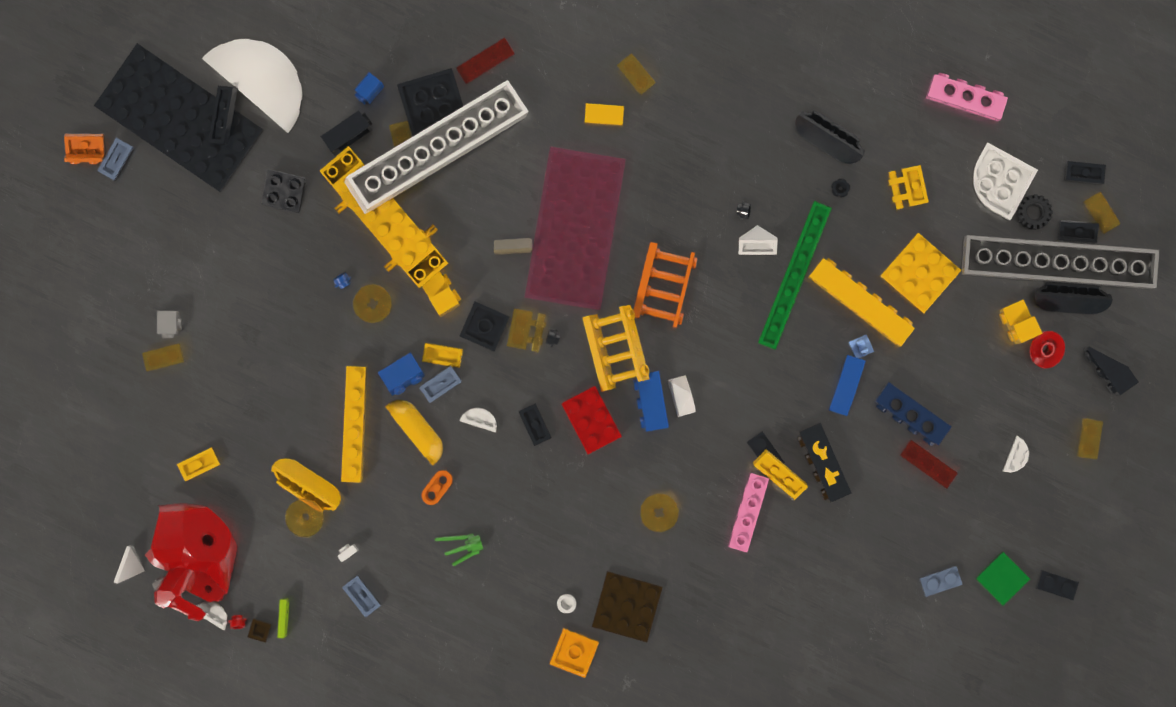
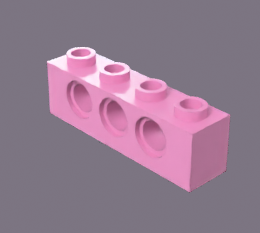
[926,73,1008,121]
[728,473,769,552]

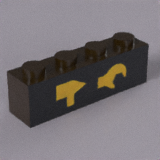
[797,423,852,503]

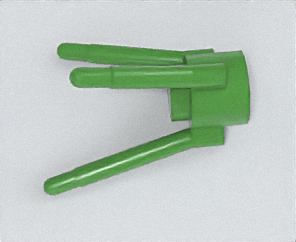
[435,533,483,566]

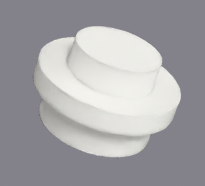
[557,594,576,613]

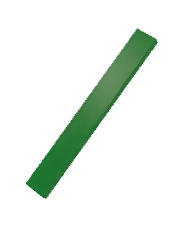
[758,201,832,350]

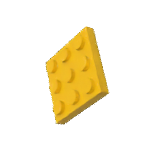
[880,233,962,314]

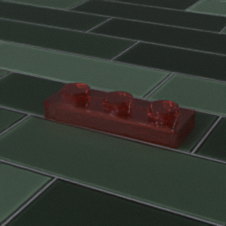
[456,37,515,85]
[900,440,958,489]

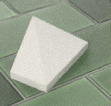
[738,225,778,255]
[667,375,696,417]
[114,545,145,584]

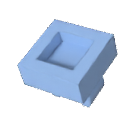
[848,334,874,358]

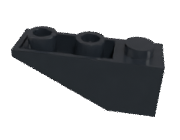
[1084,347,1139,396]

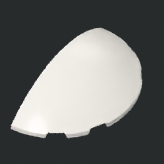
[202,39,302,134]

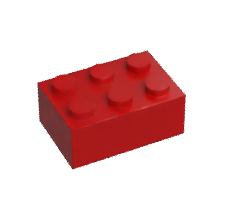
[561,386,622,454]

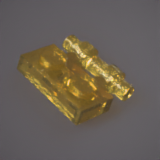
[507,308,546,352]

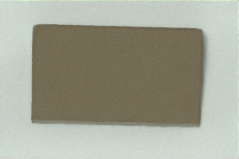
[494,238,533,255]

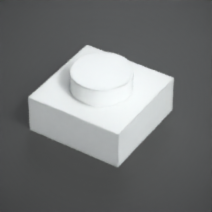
[337,544,358,562]

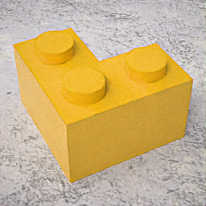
[422,272,462,317]
[999,299,1043,344]

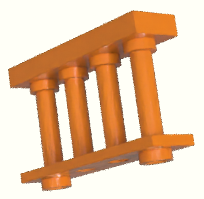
[634,242,697,328]

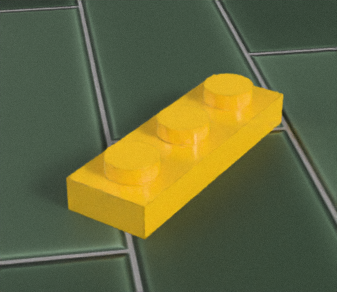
[753,449,808,500]

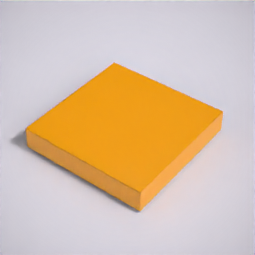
[550,628,599,678]

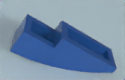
[829,355,866,416]

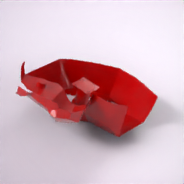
[145,503,238,622]

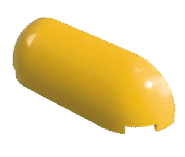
[385,399,443,466]
[271,458,341,512]

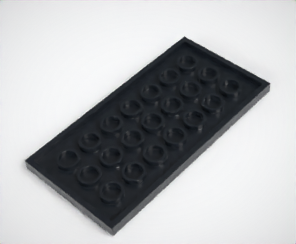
[94,43,263,193]

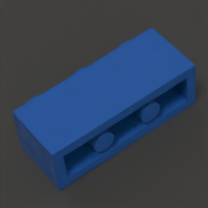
[633,371,669,432]

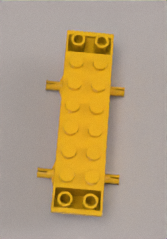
[320,146,449,288]

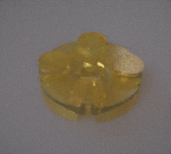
[353,285,392,323]
[640,494,679,532]

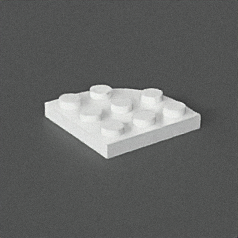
[973,142,1038,221]

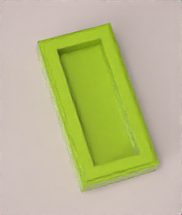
[277,598,289,638]

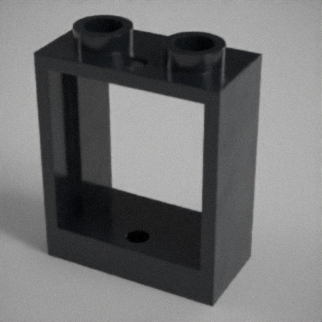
[320,110,373,156]

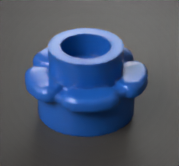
[333,272,351,289]

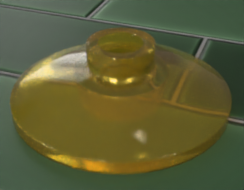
[285,499,324,537]

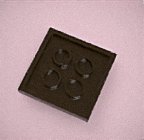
[592,571,663,642]

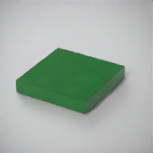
[975,551,1030,606]

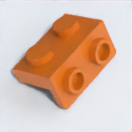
[64,134,105,164]

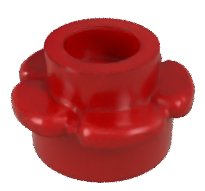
[228,615,247,629]

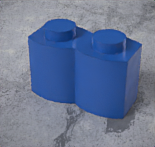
[354,72,385,105]

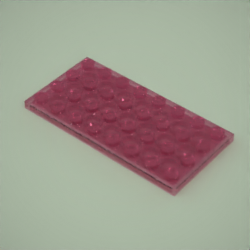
[525,147,626,310]

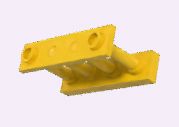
[582,305,650,392]

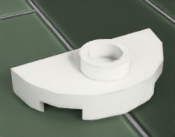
[459,408,497,432]
[1002,436,1029,473]
[196,601,228,630]

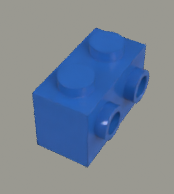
[378,352,425,396]

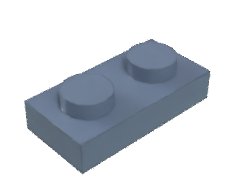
[97,138,134,181]
[419,365,462,403]
[919,566,963,597]
[342,575,381,618]

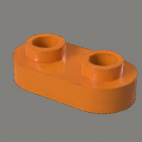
[422,470,453,505]

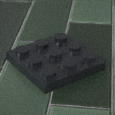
[397,68,463,136]

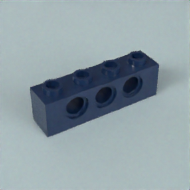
[874,382,952,446]

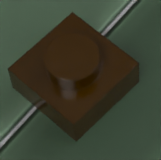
[247,618,272,643]

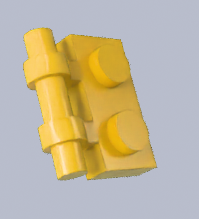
[888,165,929,210]

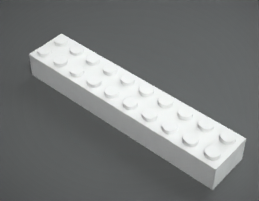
[344,80,528,214]

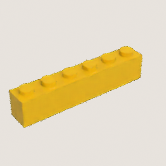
[808,258,915,347]
[341,366,367,483]

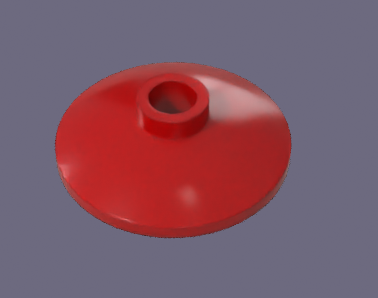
[1030,331,1065,368]

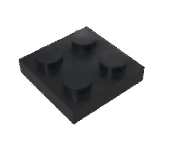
[459,301,510,352]

